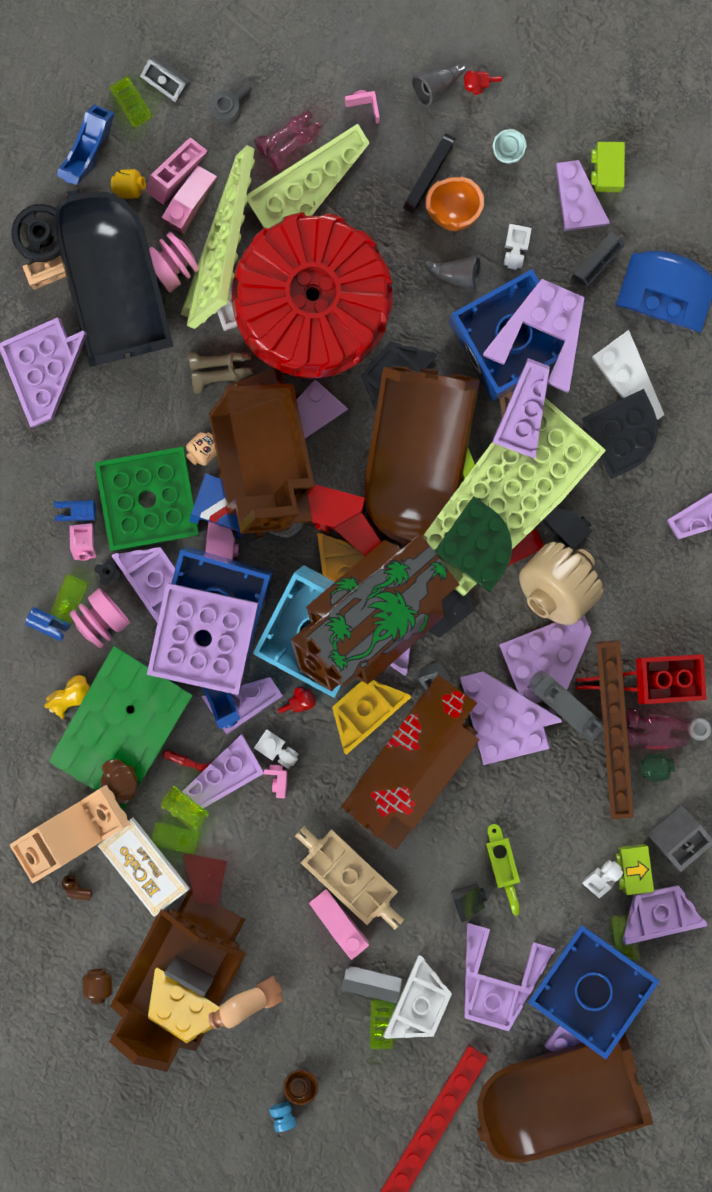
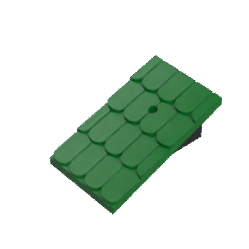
[49,646,193,809]

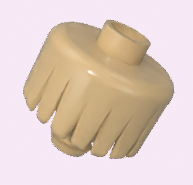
[519,542,603,625]

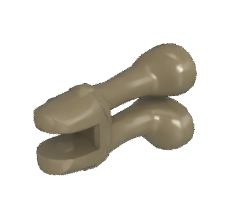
[188,351,254,394]

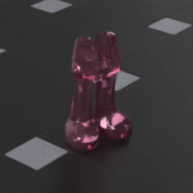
[254,110,322,174]

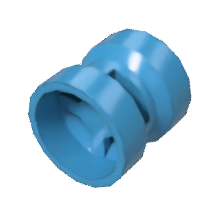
[269,1102,297,1132]

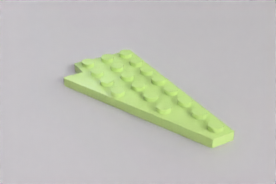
[181,145,255,329]

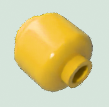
[111,169,146,199]

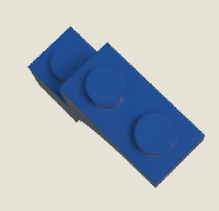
[57,104,115,185]
[202,687,240,729]

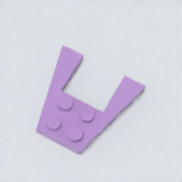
[483,279,584,393]
[464,923,555,1031]

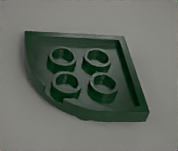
[434,496,512,593]

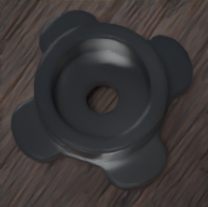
[94,559,121,585]

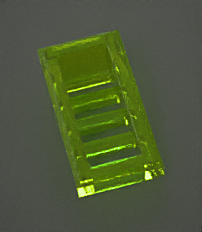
[109,75,152,128]
[370,999,394,1049]

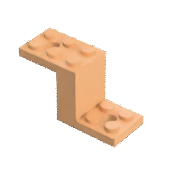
[10,785,130,884]

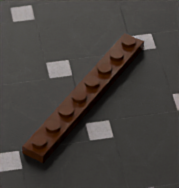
[596,640,634,819]

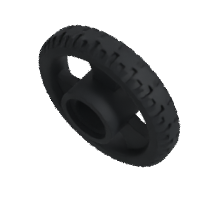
[11,204,60,262]

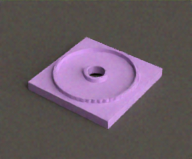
[147,583,258,695]

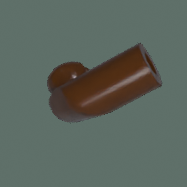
[62,875,92,901]

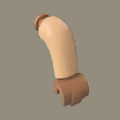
[209,975,284,1029]

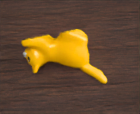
[44,675,90,720]

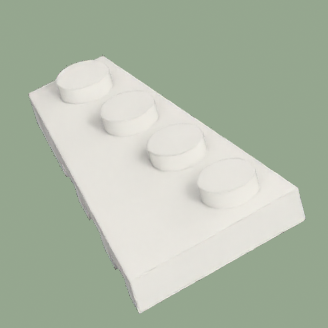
[592,330,664,420]

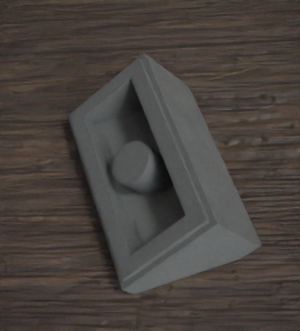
[140,56,191,102]
[164,956,214,996]

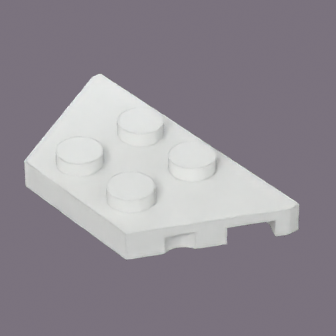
[383,955,452,1039]

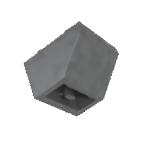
[647,805,712,872]

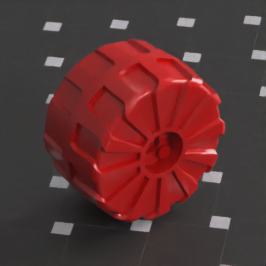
[232,212,393,379]

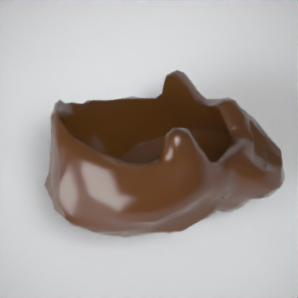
[101,759,138,804]

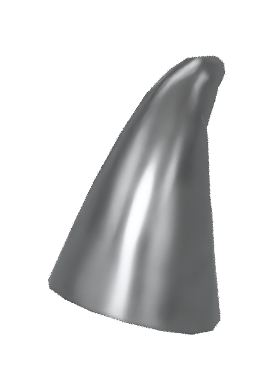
[411,64,467,108]
[425,255,481,291]

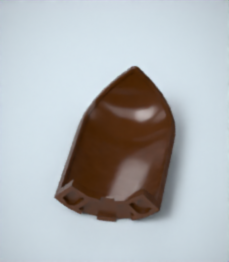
[365,366,480,547]
[477,1033,653,1163]

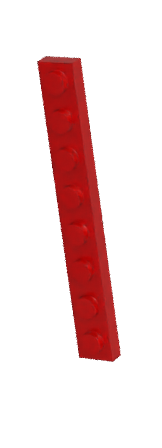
[379,1044,488,1192]

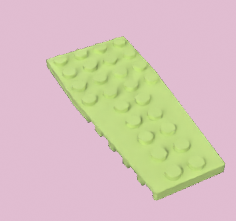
[423,398,606,596]

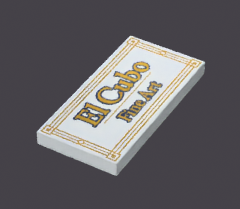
[98,817,190,917]

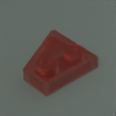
[183,853,227,906]

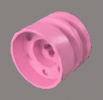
[149,232,200,293]
[70,588,131,649]

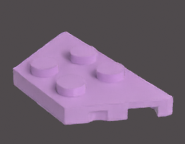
[111,547,175,623]
[622,885,707,945]

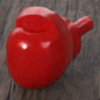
[464,70,502,95]
[278,686,316,713]

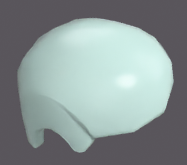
[492,129,527,164]

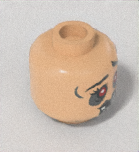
[186,432,217,466]

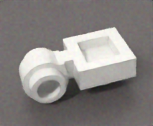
[504,224,532,270]
[254,729,299,769]
[582,860,624,898]

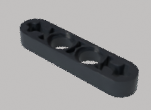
[403,133,456,214]

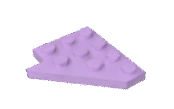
[0,317,87,428]
[499,615,591,714]
[460,671,563,765]

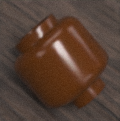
[82,969,113,1004]

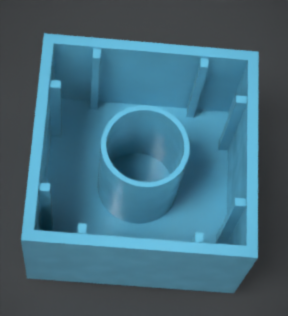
[253,565,343,698]

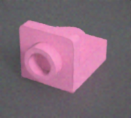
[70,523,96,561]
[264,765,288,798]

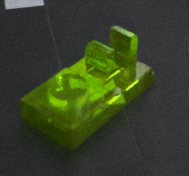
[50,574,88,624]
[161,786,210,832]
[151,821,200,854]
[611,914,640,960]

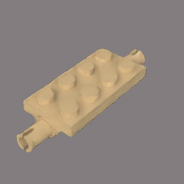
[294,826,404,930]

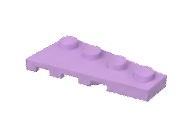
[666,493,712,539]

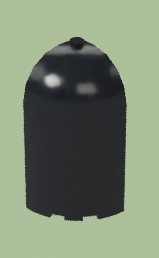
[55,189,174,367]

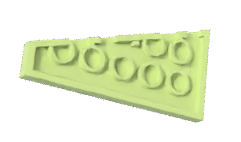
[246,124,369,228]

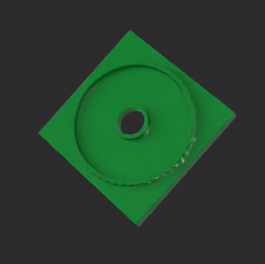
[94,447,200,552]

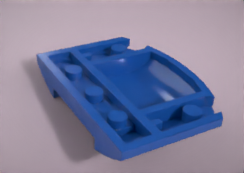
[616,251,712,333]

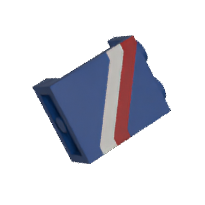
[189,474,242,539]

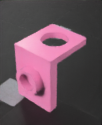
[345,90,380,124]

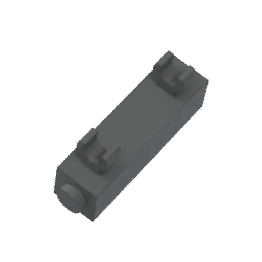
[527,670,603,743]

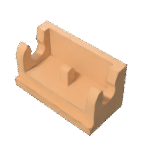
[23,255,66,290]

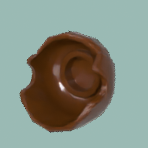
[283,1070,319,1106]

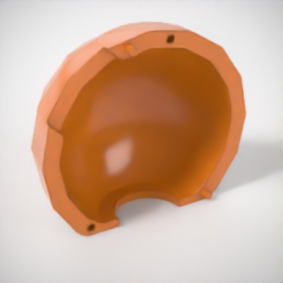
[426,176,484,232]

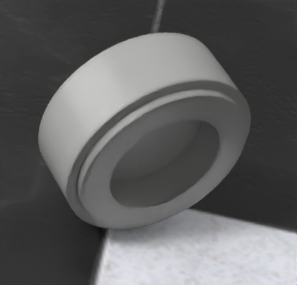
[687,718,711,741]

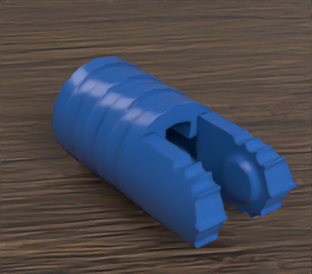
[54,500,96,522]
[25,607,71,641]

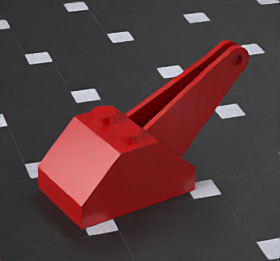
[307,484,381,557]
[575,654,707,704]

